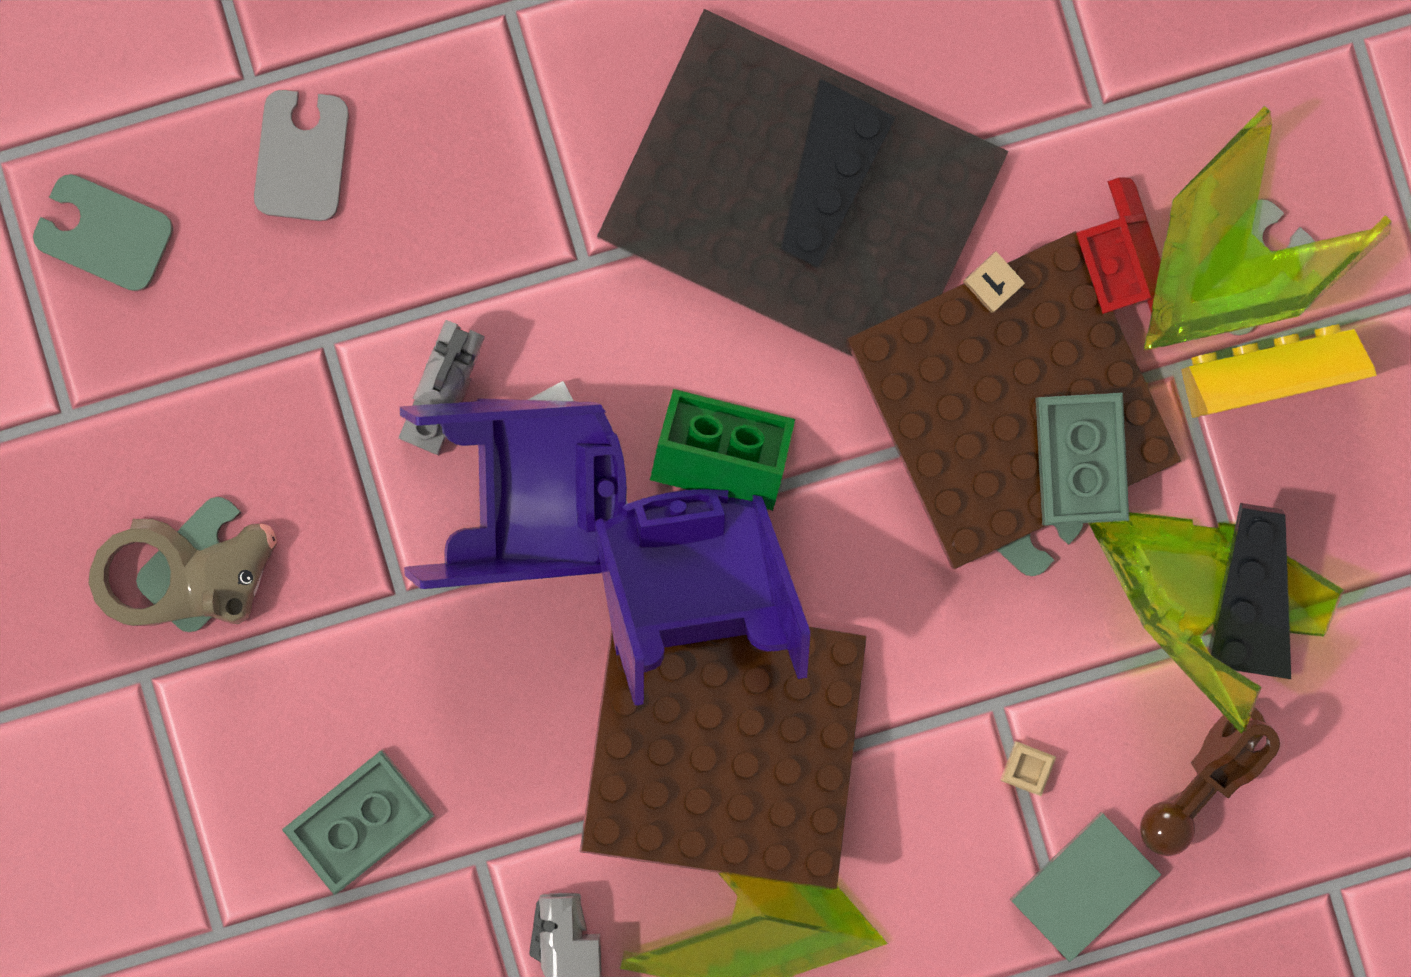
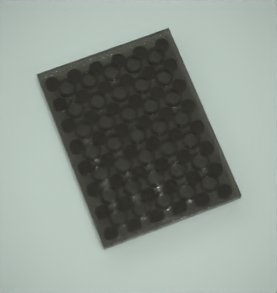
[597,9,1009,359]

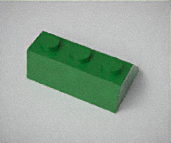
[650,389,795,511]

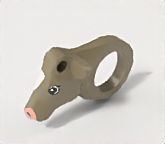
[88,519,277,626]

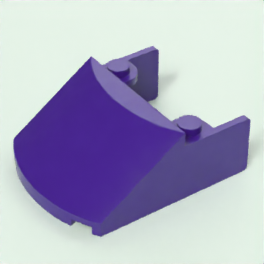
[400,398,627,589]
[595,489,810,706]

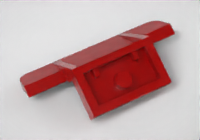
[1076,177,1182,339]

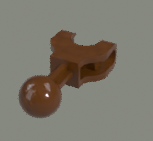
[1140,703,1280,856]

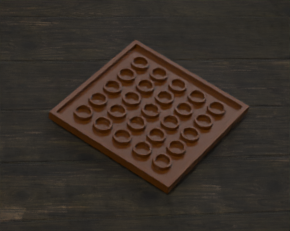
[845,231,1181,569]
[580,627,866,890]

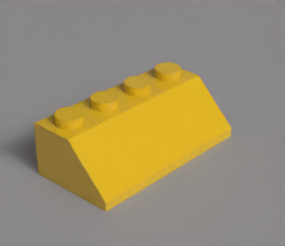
[1181,324,1377,418]

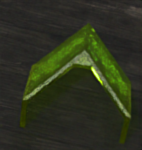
[1144,106,1392,351]
[1088,512,1344,734]
[620,873,888,977]

